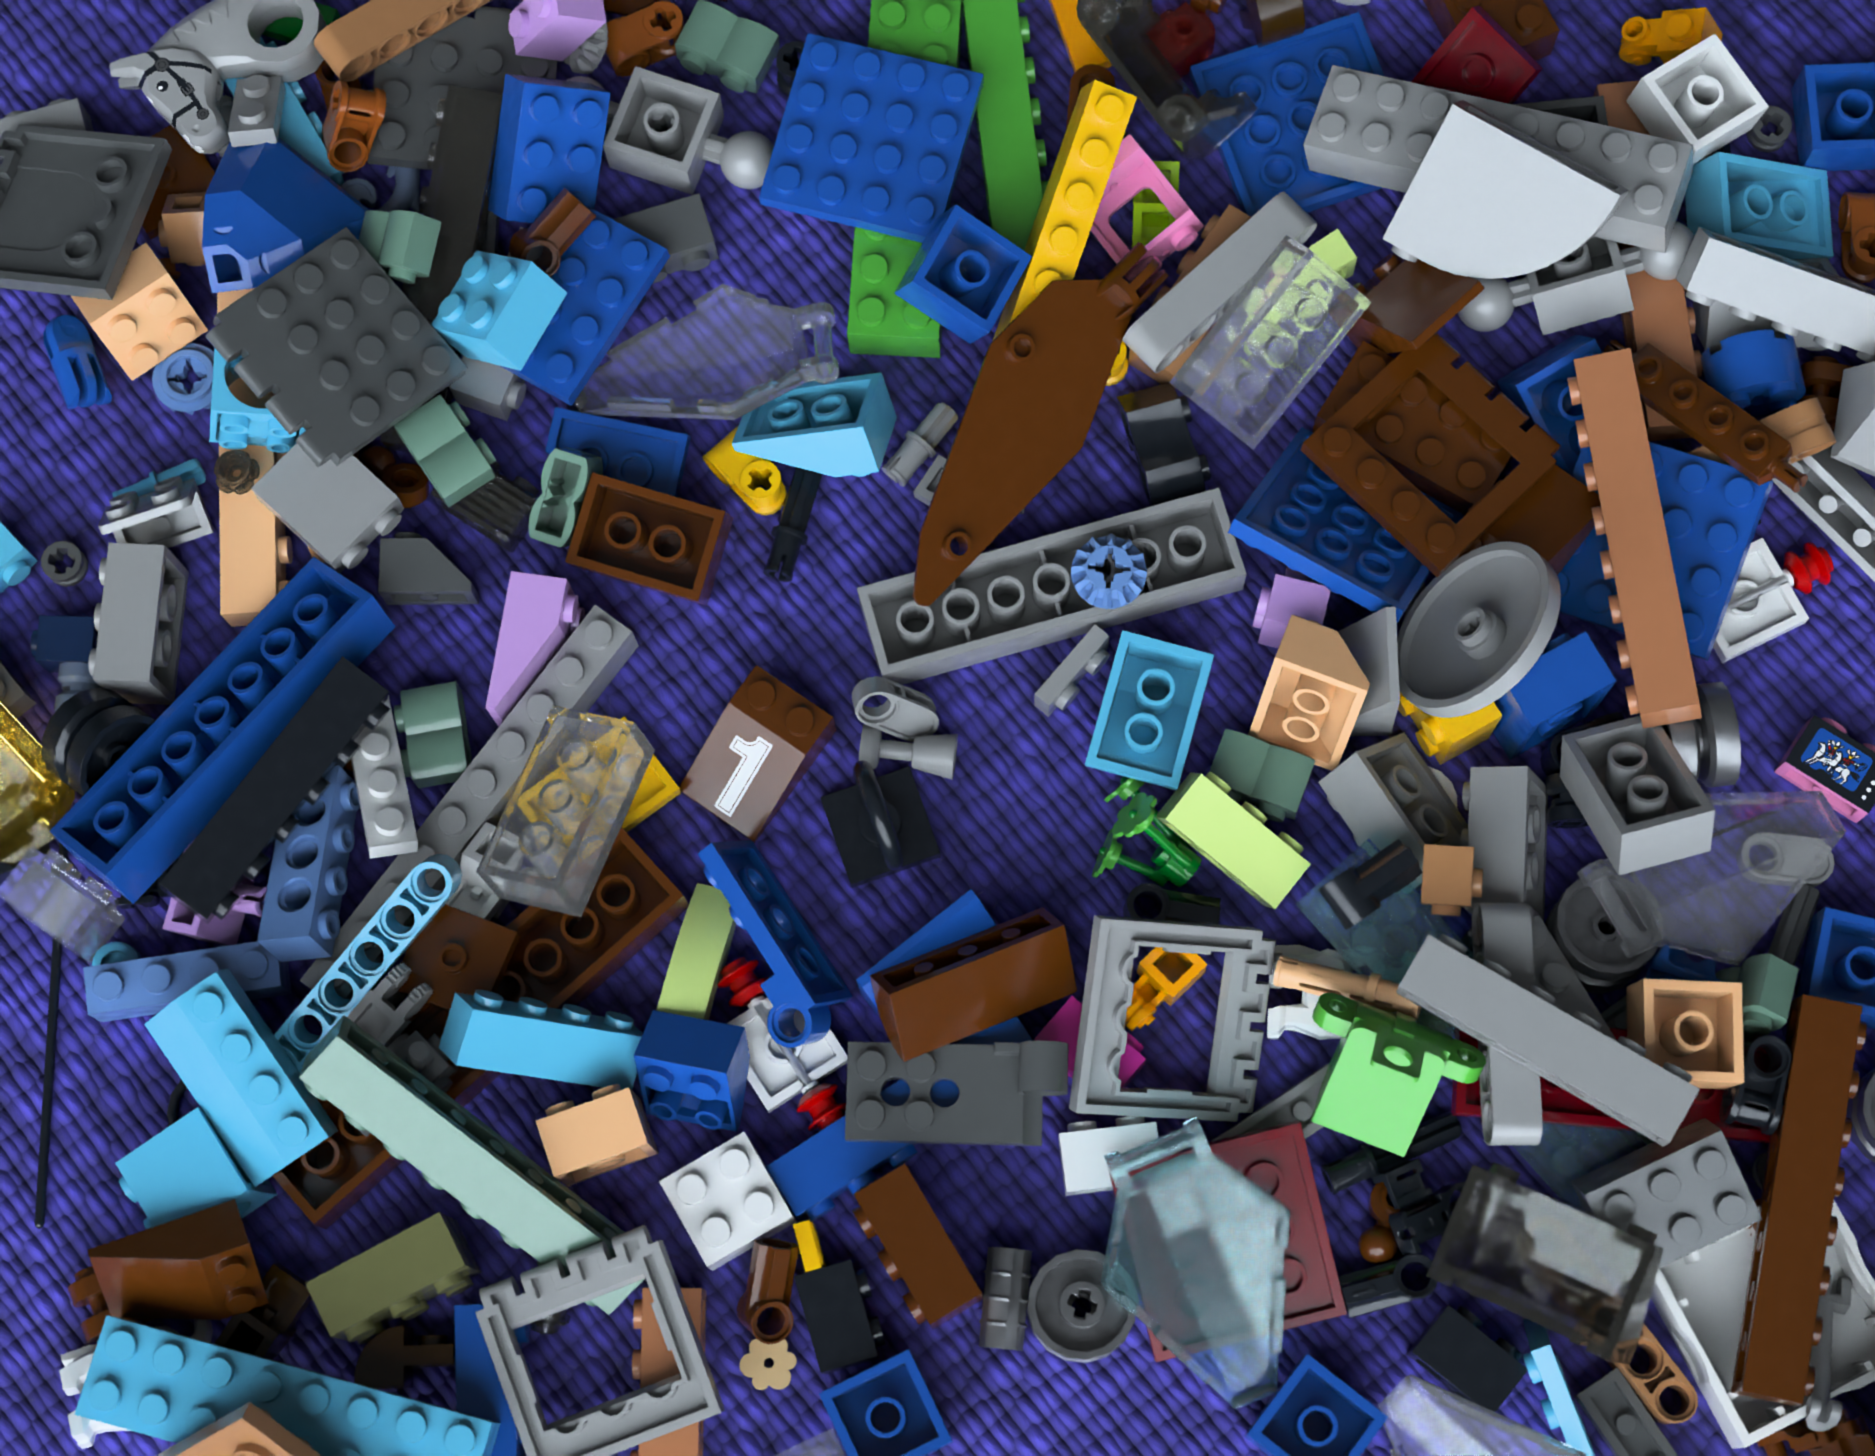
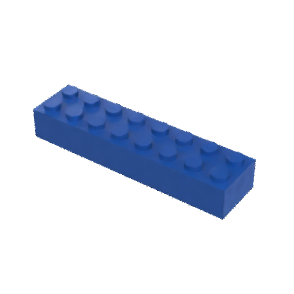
[49,557,396,904]

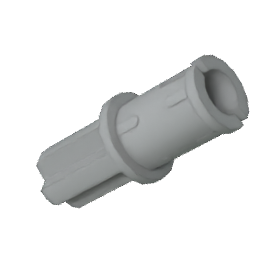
[881,402,958,487]

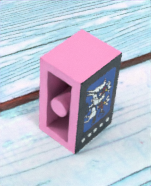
[1774,715,1875,823]

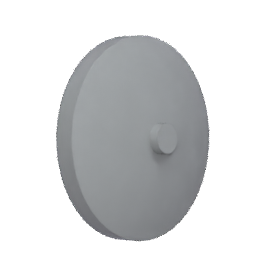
[1397,541,1561,718]

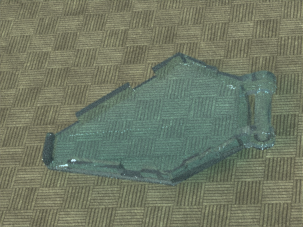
[1101,1117,1290,1408]

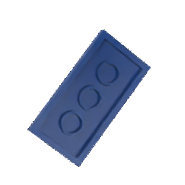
[500,208,670,406]

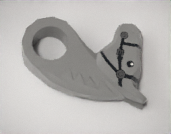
[109,0,327,154]

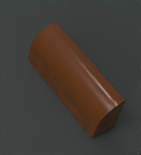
[870,907,1078,1062]

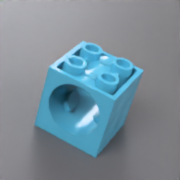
[209,348,306,453]
[115,1107,277,1229]

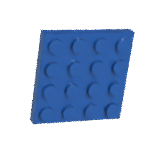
[1189,12,1384,217]
[759,33,984,243]
[1228,427,1464,623]
[1557,442,1774,661]

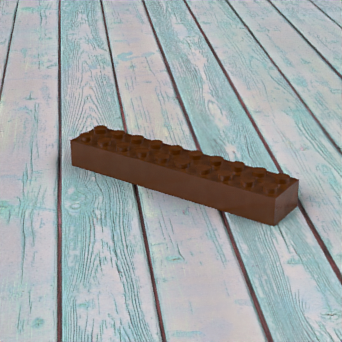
[273,826,689,1229]

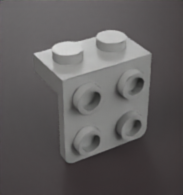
[98,476,214,548]

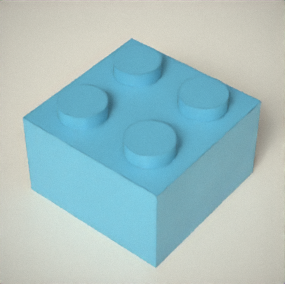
[431,250,567,371]

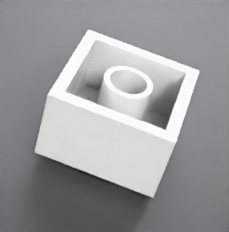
[1626,34,1769,165]
[659,1132,797,1271]

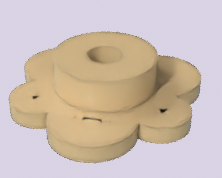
[739,1338,797,1390]

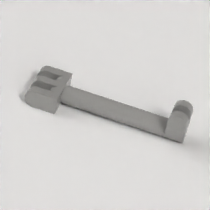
[1806,1274,1852,1432]

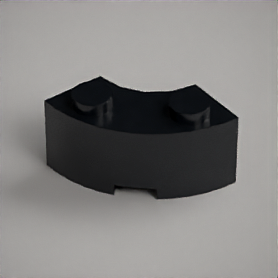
[1117,382,1211,506]

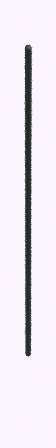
[34,782,72,1228]

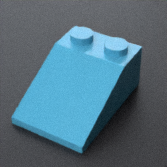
[1685,152,1834,259]
[732,372,897,477]
[1085,630,1214,791]

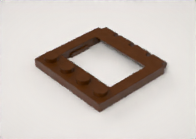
[1301,333,1561,578]

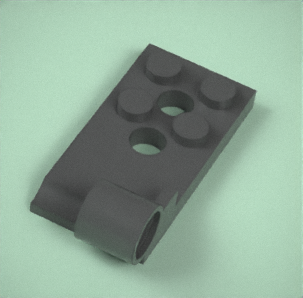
[845,1041,1068,1146]

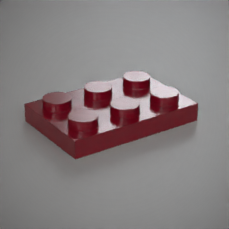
[1411,6,1543,104]

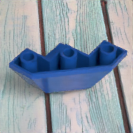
[202,137,369,293]

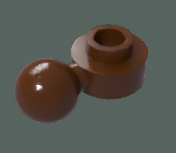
[359,445,429,508]
[1358,1177,1403,1265]

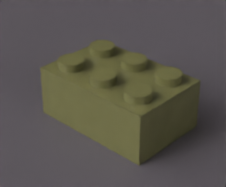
[305,1212,482,1345]

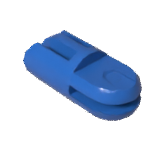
[43,314,112,409]

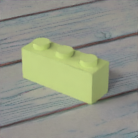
[1155,771,1311,909]

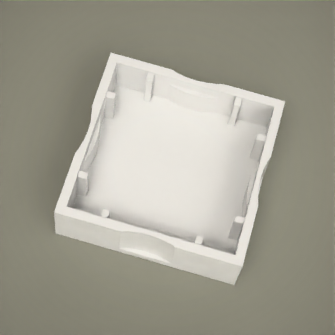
[1640,1201,1875,1449]

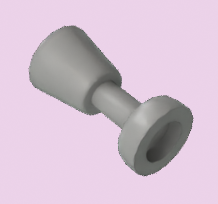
[859,724,958,780]

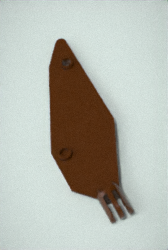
[913,242,1169,606]

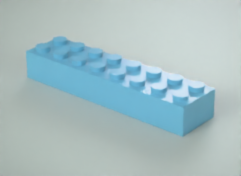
[74,1315,501,1456]

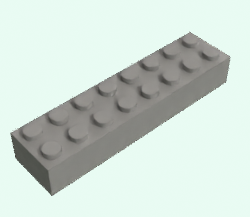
[1303,65,1693,253]
[857,488,1246,685]

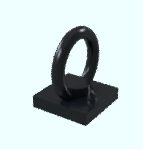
[820,760,941,888]

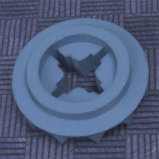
[152,343,214,415]
[1071,533,1147,609]

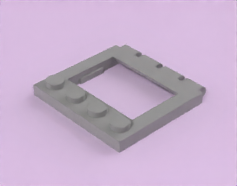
[1069,915,1276,1122]
[475,1225,725,1456]

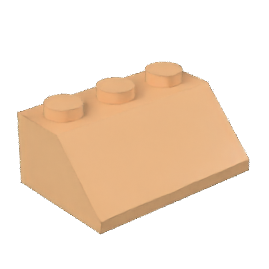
[1248,615,1370,771]

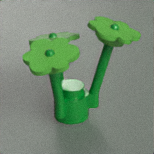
[1092,777,1202,887]

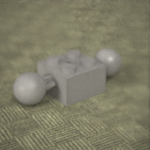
[565,66,774,195]
[1458,221,1695,335]

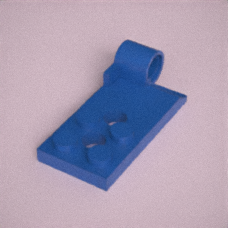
[697,840,853,1048]

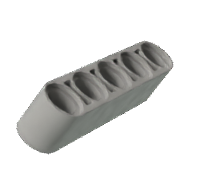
[1122,192,1317,374]
[1472,903,1543,1146]

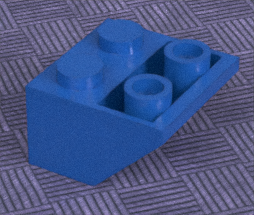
[634,1010,750,1132]

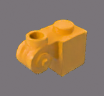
[1619,7,1723,66]
[1126,947,1208,1032]

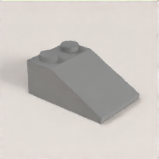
[1338,607,1400,737]

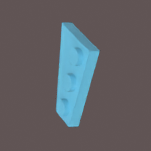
[1523,1313,1595,1456]

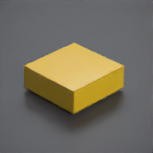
[793,1220,826,1273]

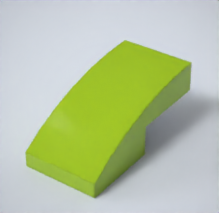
[1132,161,1180,248]

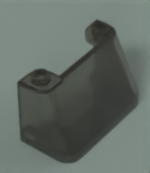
[1077,0,1258,160]
[1427,1161,1664,1364]

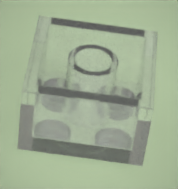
[0,847,125,964]

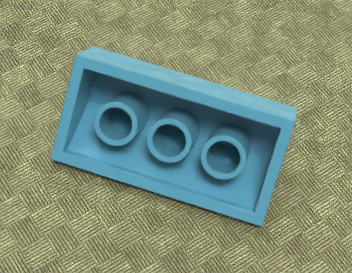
[144,968,339,1187]

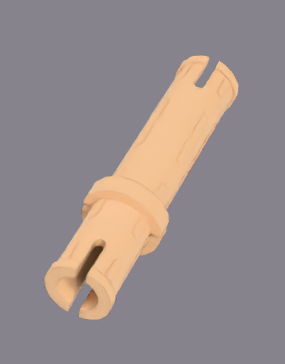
[1273,955,1422,1019]

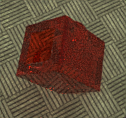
[1144,2,1216,85]

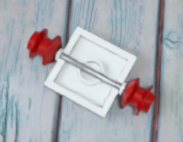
[1713,538,1834,663]
[717,957,848,1131]

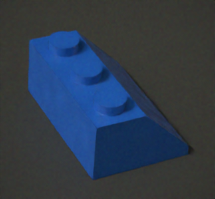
[856,889,996,1018]

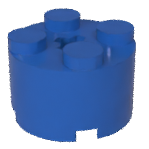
[1700,329,1806,417]

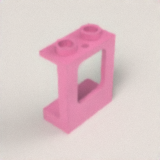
[1090,134,1205,277]

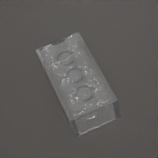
[1169,235,1372,450]
[476,705,655,917]

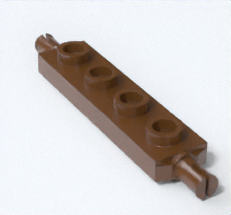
[1603,339,1808,493]

